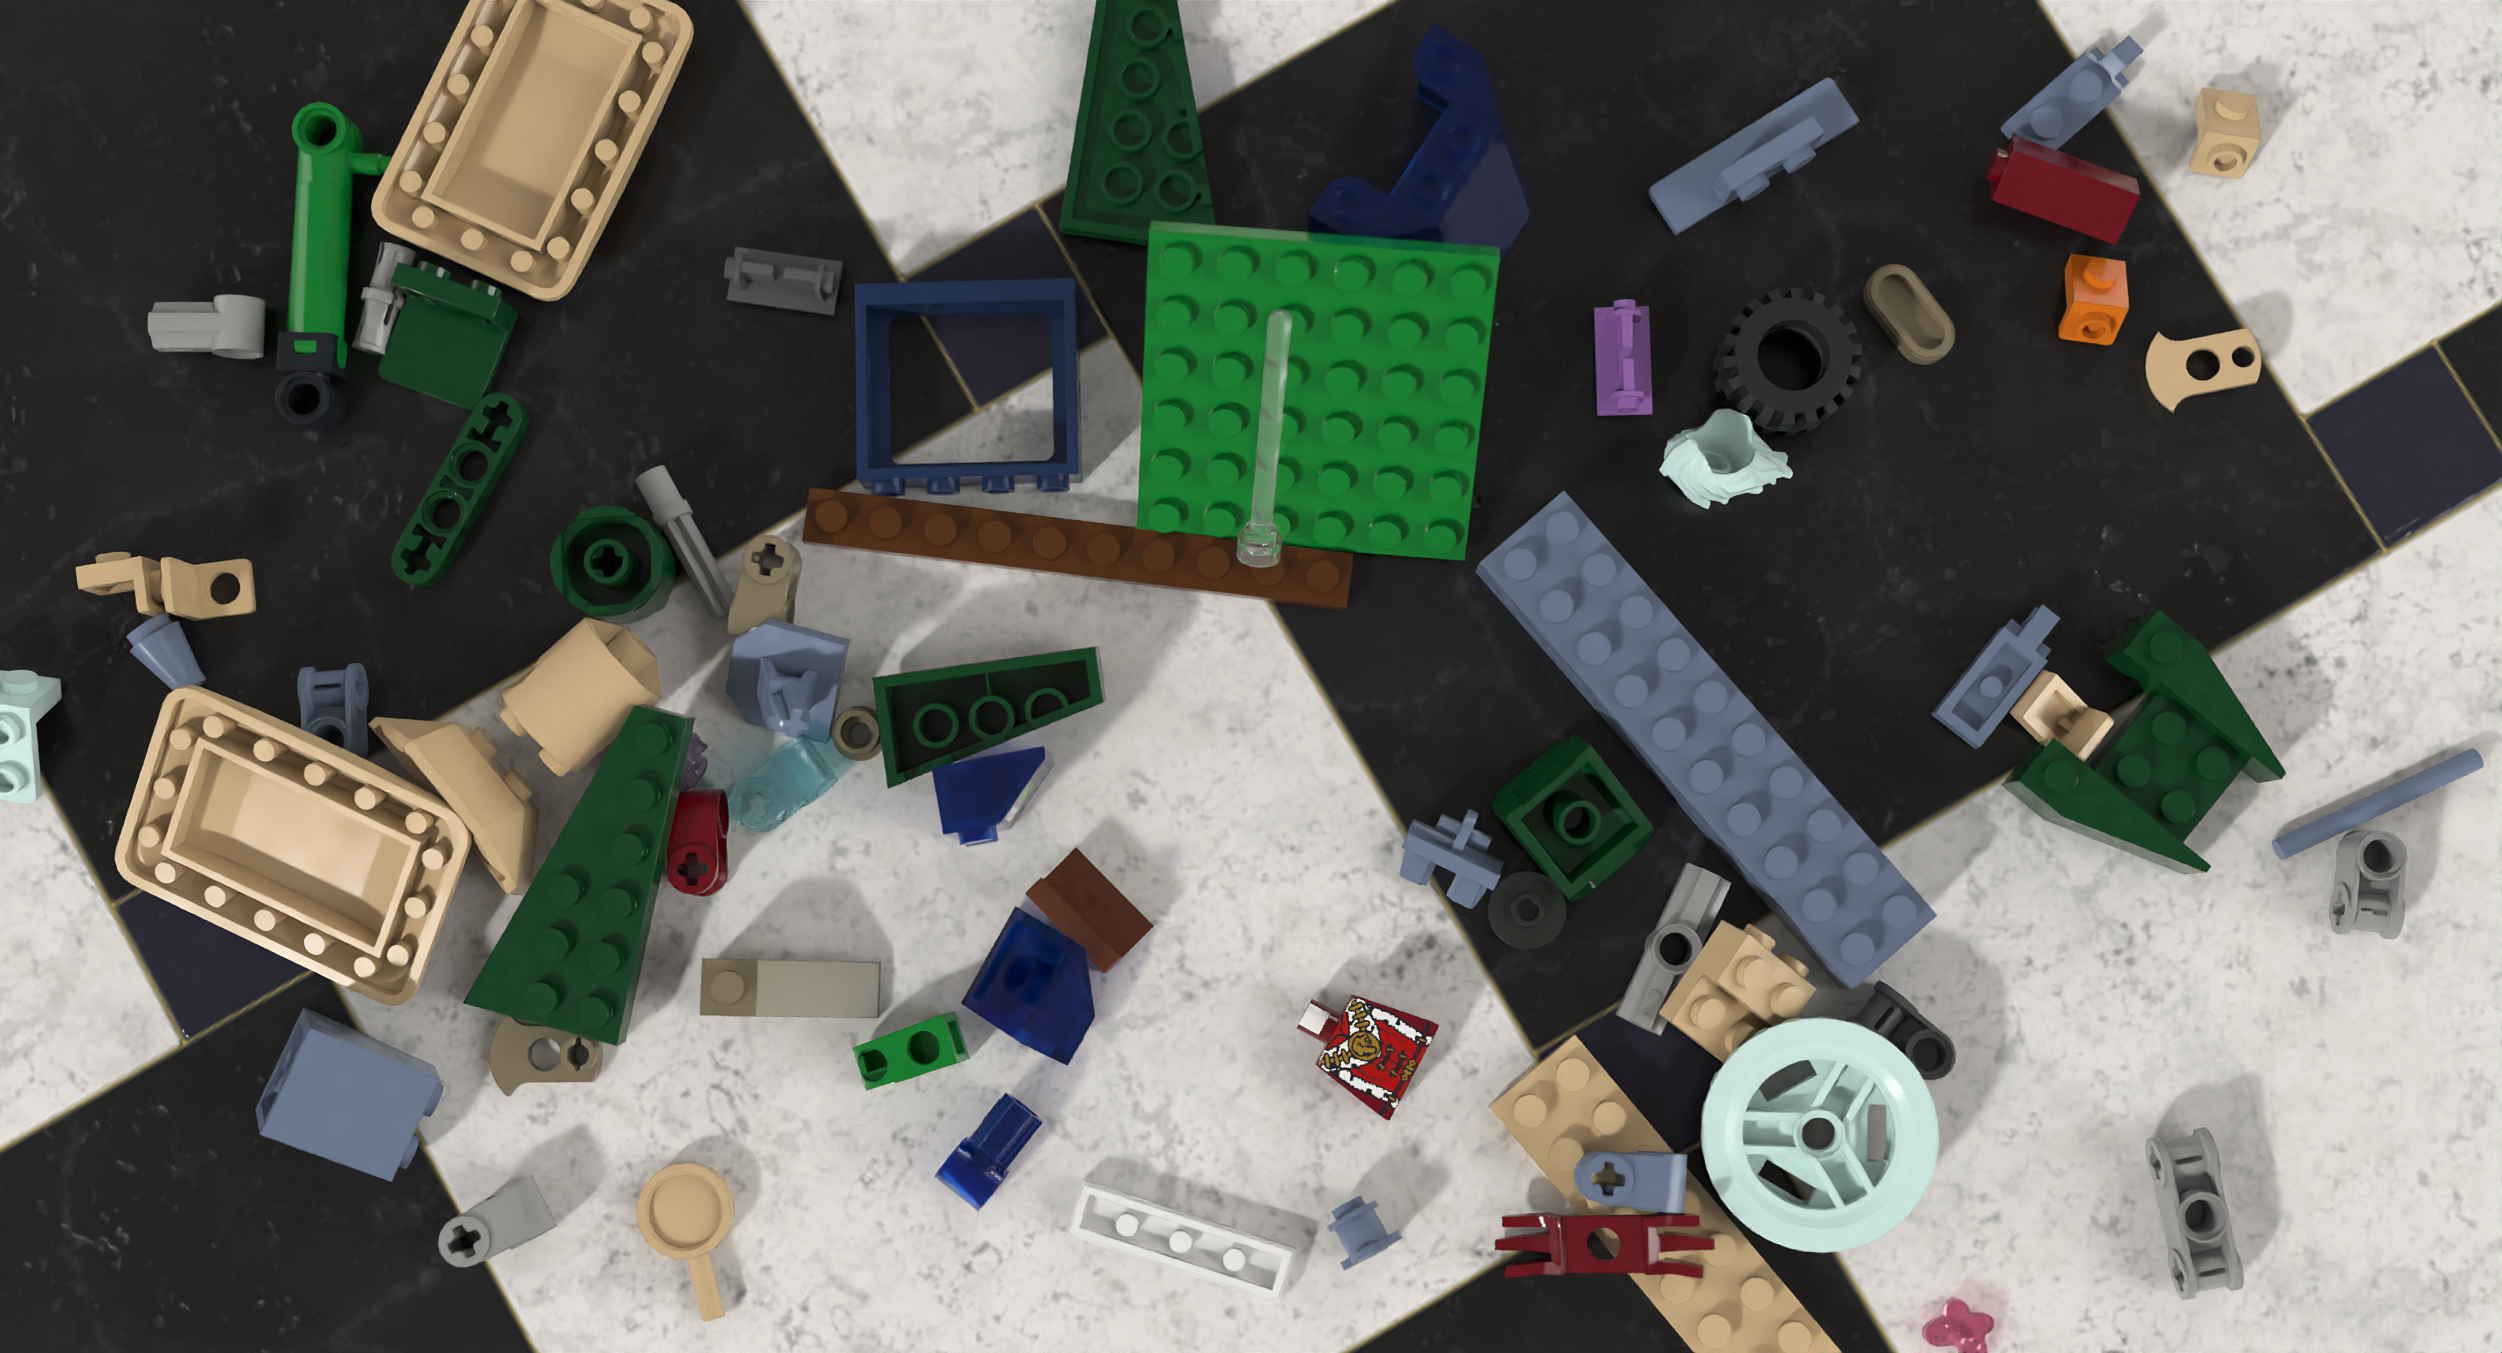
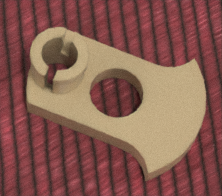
[2145,328,2261,413]

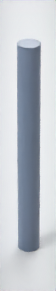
[2272,748,2484,860]

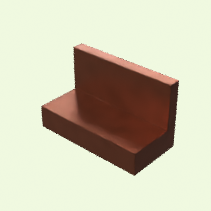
[1025,848,1154,973]

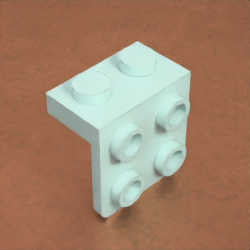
[0,670,62,804]

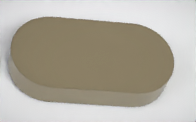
[1863,264,1955,365]

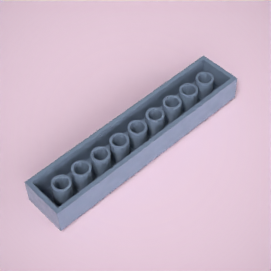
[1475,491,1938,990]

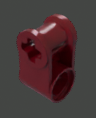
[666,789,729,897]

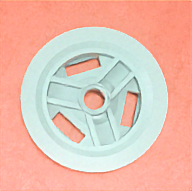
[1700,1016,1939,1253]

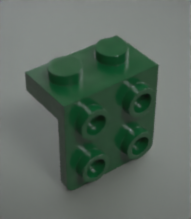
[378,261,519,411]

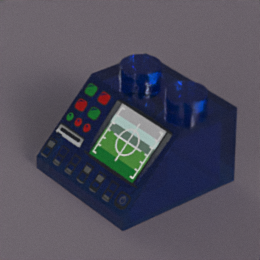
[931,746,1054,847]

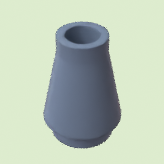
[127,613,207,691]

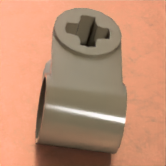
[728,535,802,636]

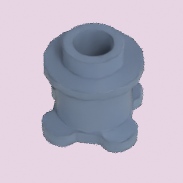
[1327,1196,1402,1271]

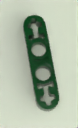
[391,392,529,588]

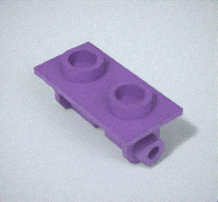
[1594,299,1652,416]

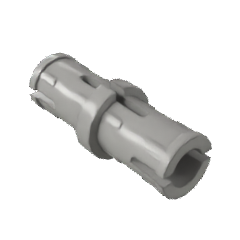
[352,242,416,357]

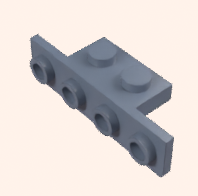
[1648,78,1859,236]

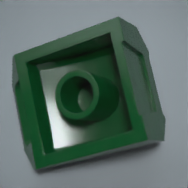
[1491,736,1654,902]

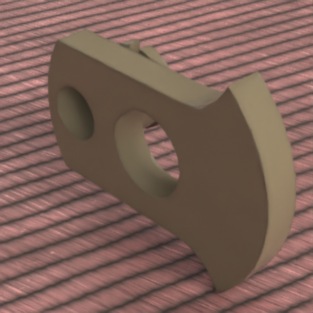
[489,1015,603,1097]

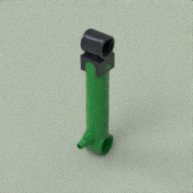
[275,102,393,435]

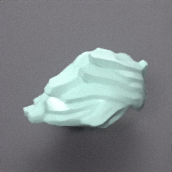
[1659,408,1793,509]

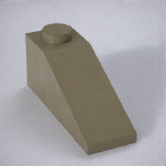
[700,958,881,1018]

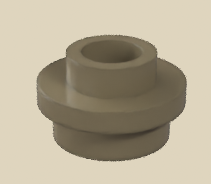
[832,706,882,761]

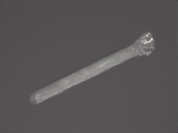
[1236,309,1292,567]

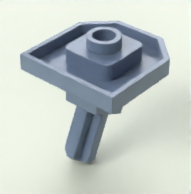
[725,618,850,744]

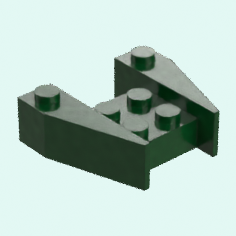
[2001,609,2286,875]

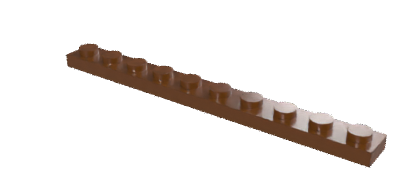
[802,487,1354,611]

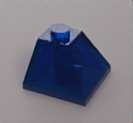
[961,906,1095,1066]

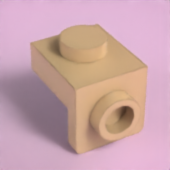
[2189,87,2261,179]
[76,552,170,617]
[2009,670,2114,762]

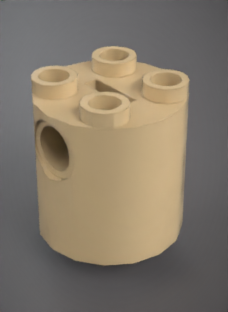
[499,617,663,777]

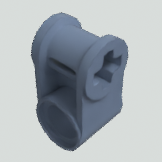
[297,663,369,759]
[1574,1151,1687,1213]

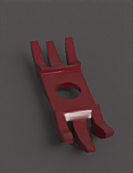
[1495,1212,1715,1278]

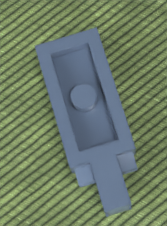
[2000,35,2144,150]
[1931,605,2060,748]

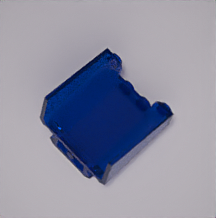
[1308,24,1531,264]

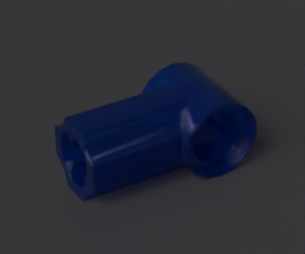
[934,1092,1044,1212]

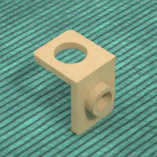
[160,557,256,621]

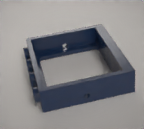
[855,278,1082,497]

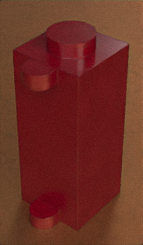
[1985,135,2140,245]

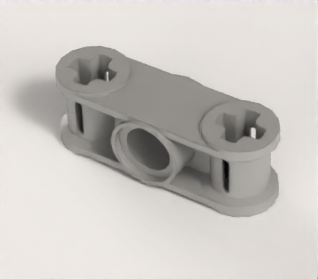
[2145,1127,2244,1300]

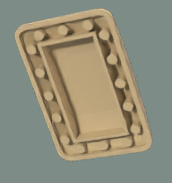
[371,0,694,302]
[115,685,473,1006]

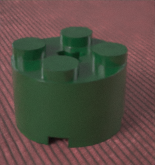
[550,506,676,624]

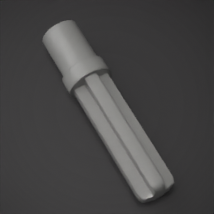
[635,465,734,620]

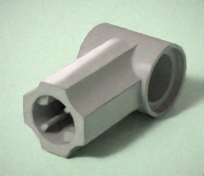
[148,295,266,359]

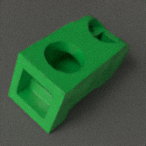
[853,1011,970,1091]

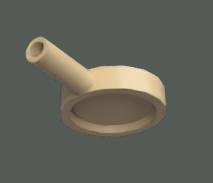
[636,1162,735,1322]

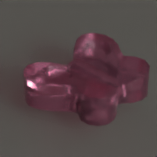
[1922,1297,1994,1353]

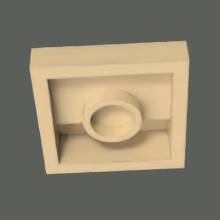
[1658,920,1816,1063]

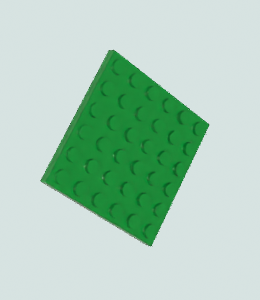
[1137,221,1500,561]

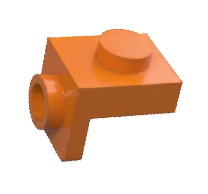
[2059,254,2129,345]

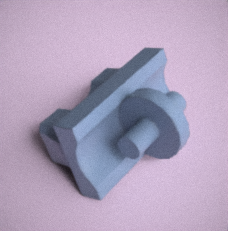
[1399,808,1504,909]

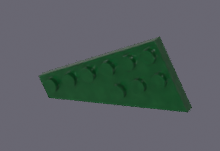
[1059,0,1216,246]
[463,704,696,1046]

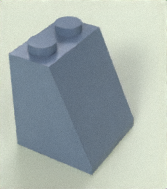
[255,1007,443,1182]

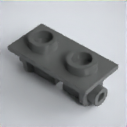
[724,247,843,316]

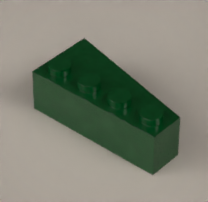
[872,646,1106,789]

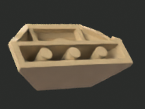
[368,717,539,896]

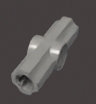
[1615,863,1731,1036]

